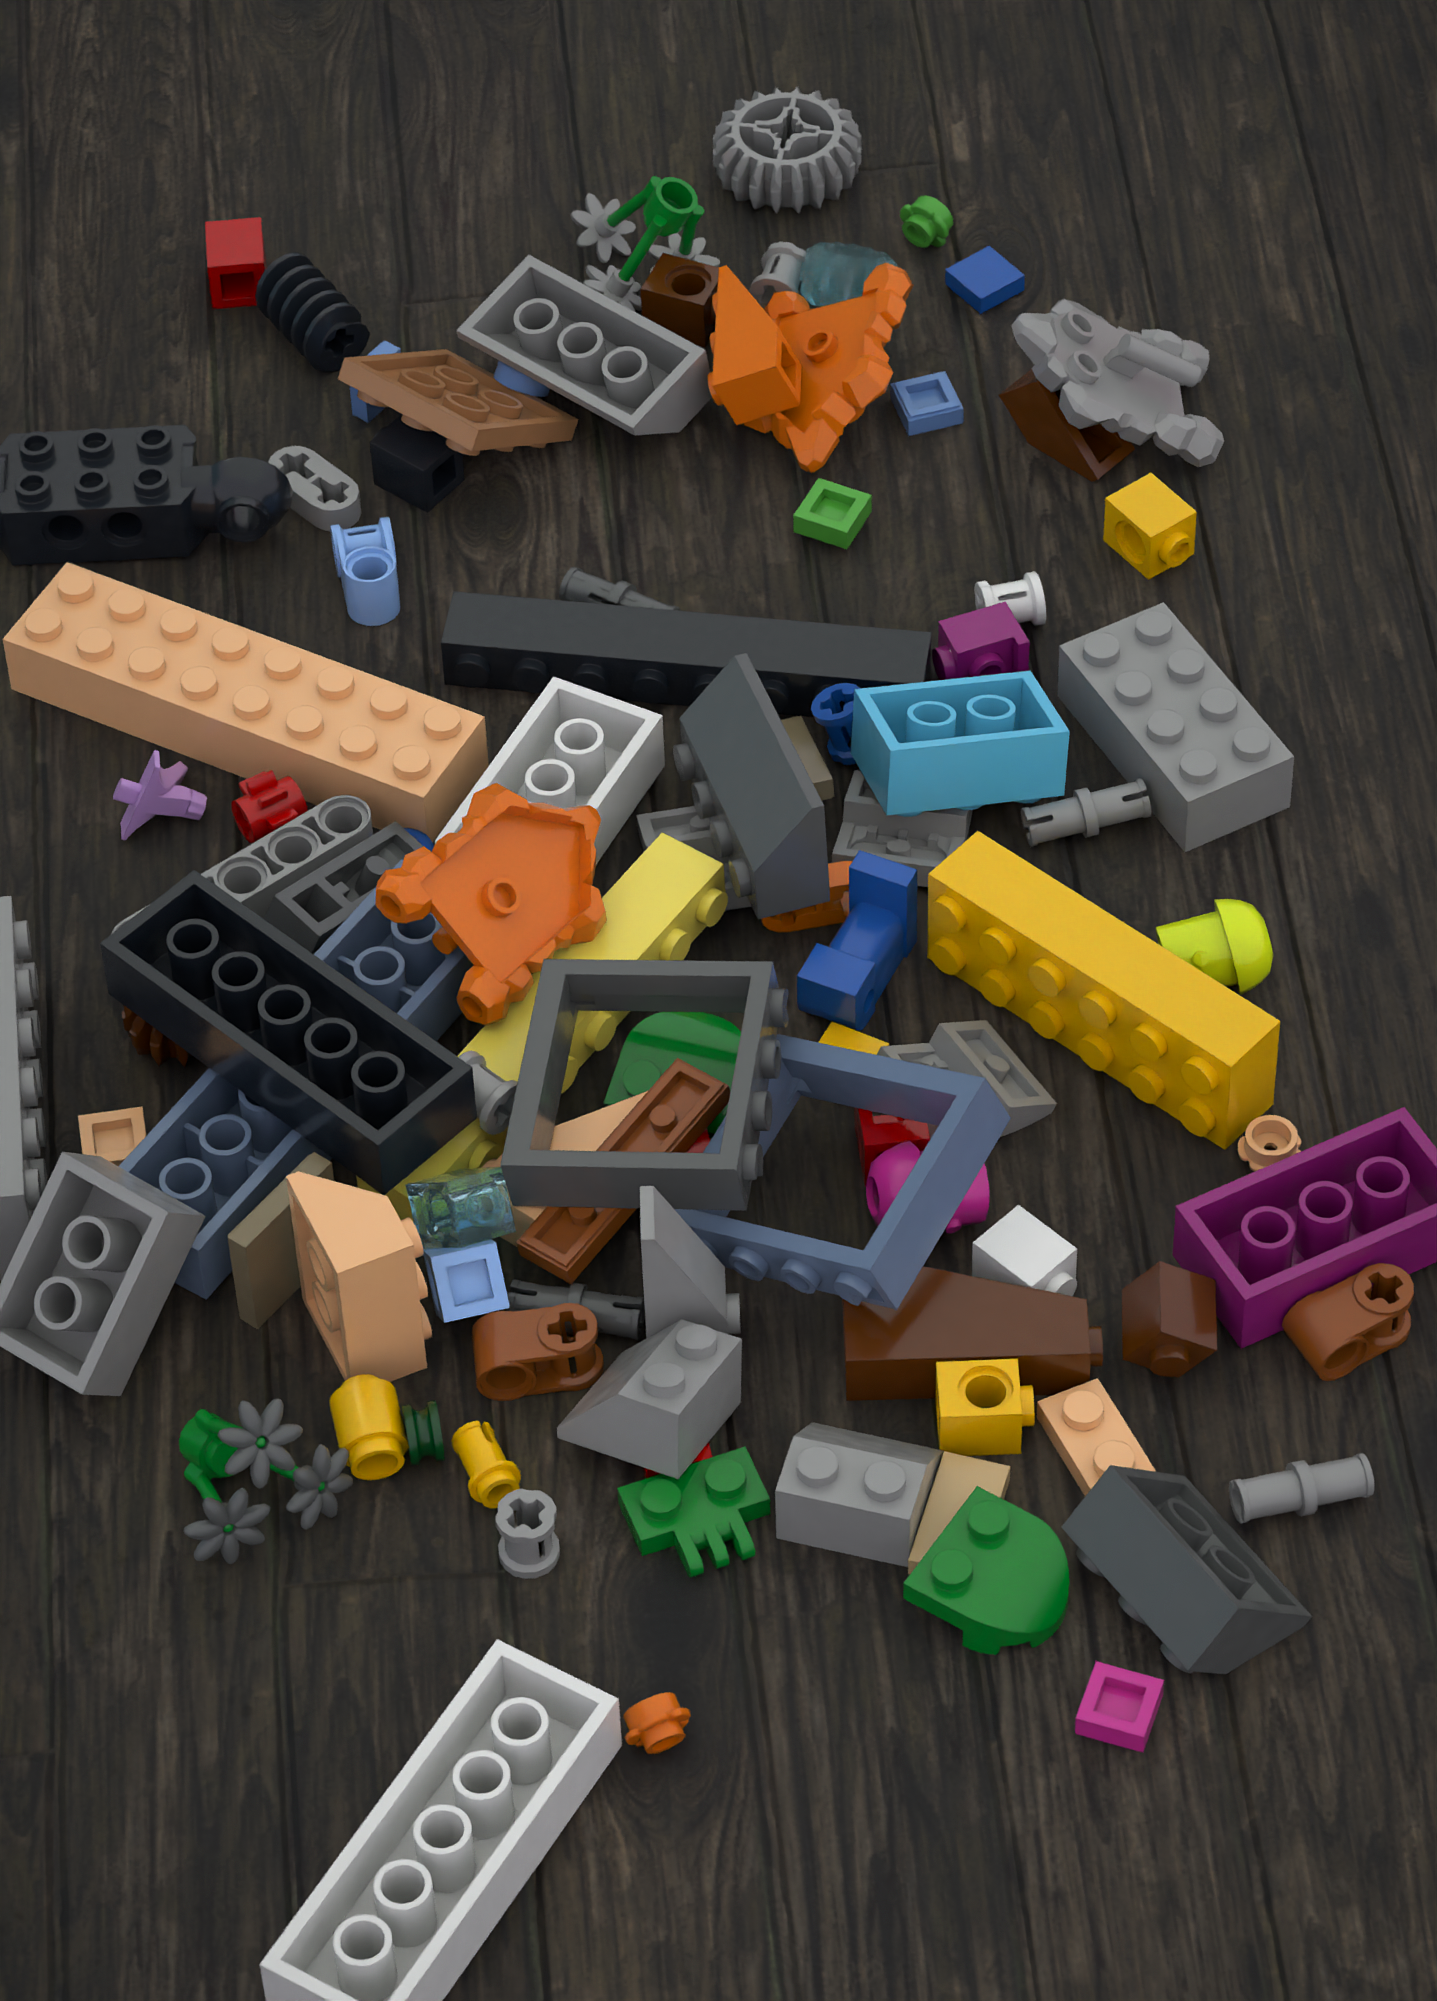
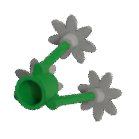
[570,176,720,312]

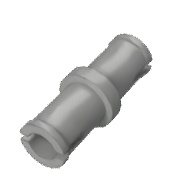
[1021,778,1151,847]
[1229,1453,1374,1523]

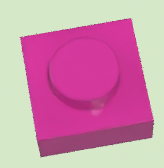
[1075,1661,1164,1753]

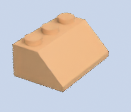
[286,1171,432,1382]

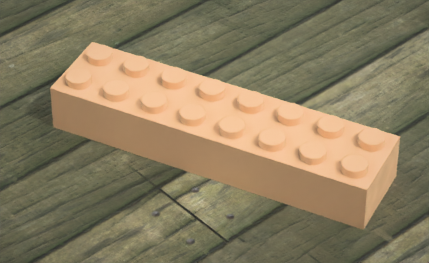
[3,562,489,843]

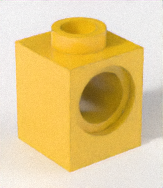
[1103,473,1197,580]
[936,1359,1035,1456]

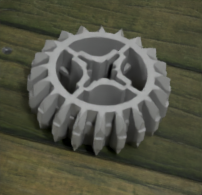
[713,86,861,214]

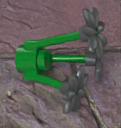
[179,1398,353,1564]

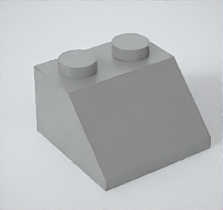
[557,1319,742,1479]
[775,1422,944,1567]

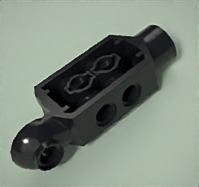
[0,425,293,565]

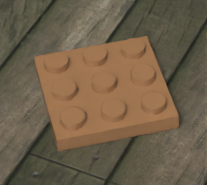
[338,349,578,456]

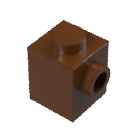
[1122,1261,1217,1378]

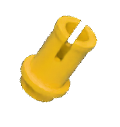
[451,1421,521,1508]

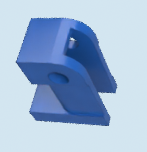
[797,850,917,1031]

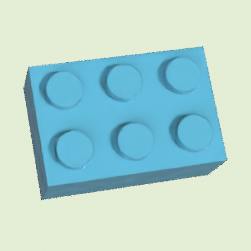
[851,671,1070,817]

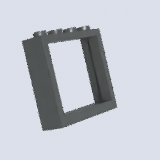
[500,959,789,1211]

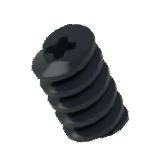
[255,252,370,372]

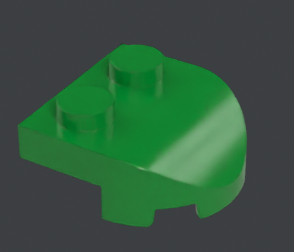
[603,1012,741,1139]
[903,1486,1069,1655]

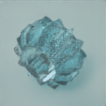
[799,241,897,306]

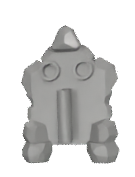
[1011,299,1224,467]

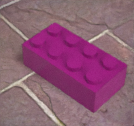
[1172,1107,1437,1349]

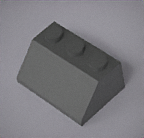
[1061,1465,1312,1674]

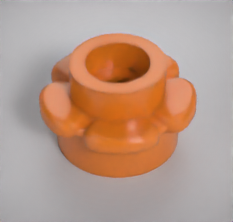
[623,1692,691,1754]

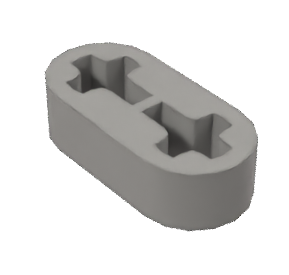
[268,446,361,531]

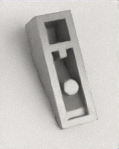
[640,1186,741,1339]

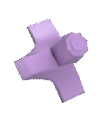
[113,750,207,840]

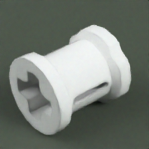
[974,571,1046,626]

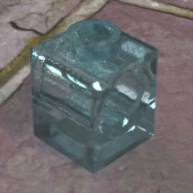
[405,1167,516,1249]

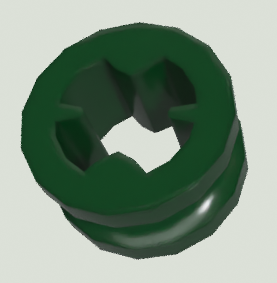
[402,1400,445,1466]

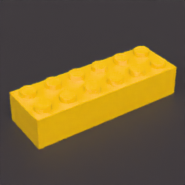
[927,831,1280,1150]

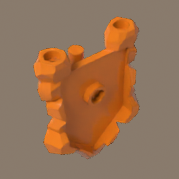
[744,263,913,473]
[375,783,607,1025]

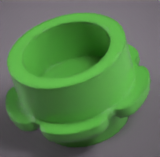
[900,196,953,248]

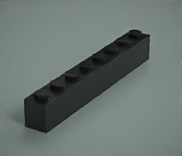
[441,591,931,717]

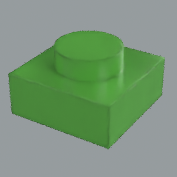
[793,478,872,549]

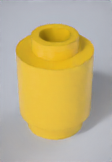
[329,1374,408,1480]

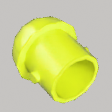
[1156,899,1273,995]

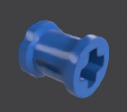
[811,683,861,765]

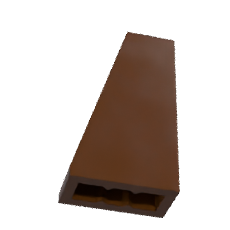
[842,1266,1103,1401]

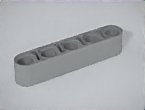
[111,795,373,934]

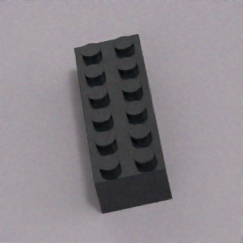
[100,870,477,1195]

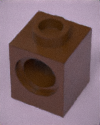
[641,253,719,347]

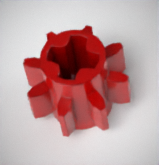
[231,770,308,843]

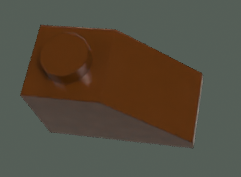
[999,369,1135,482]

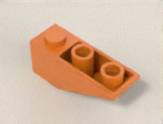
[708,265,802,425]

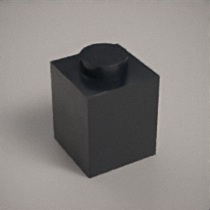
[370,414,465,513]

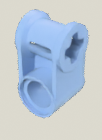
[330,516,400,626]

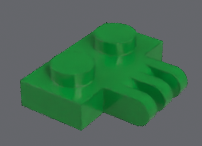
[617,1447,770,1578]

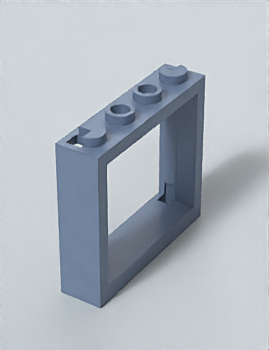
[674,1034,1011,1310]

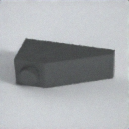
[264,821,423,954]

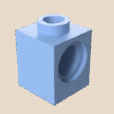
[423,1235,510,1323]

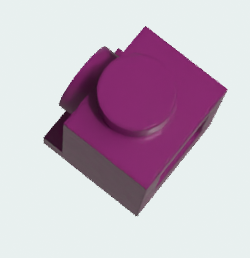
[932,602,1029,680]

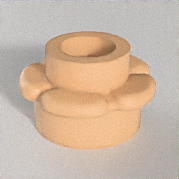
[1237,1115,1301,1172]

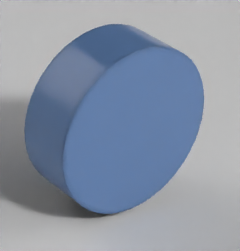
[494,361,550,397]

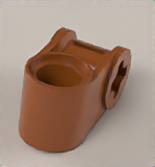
[1282,1263,1414,1381]
[472,1303,604,1401]

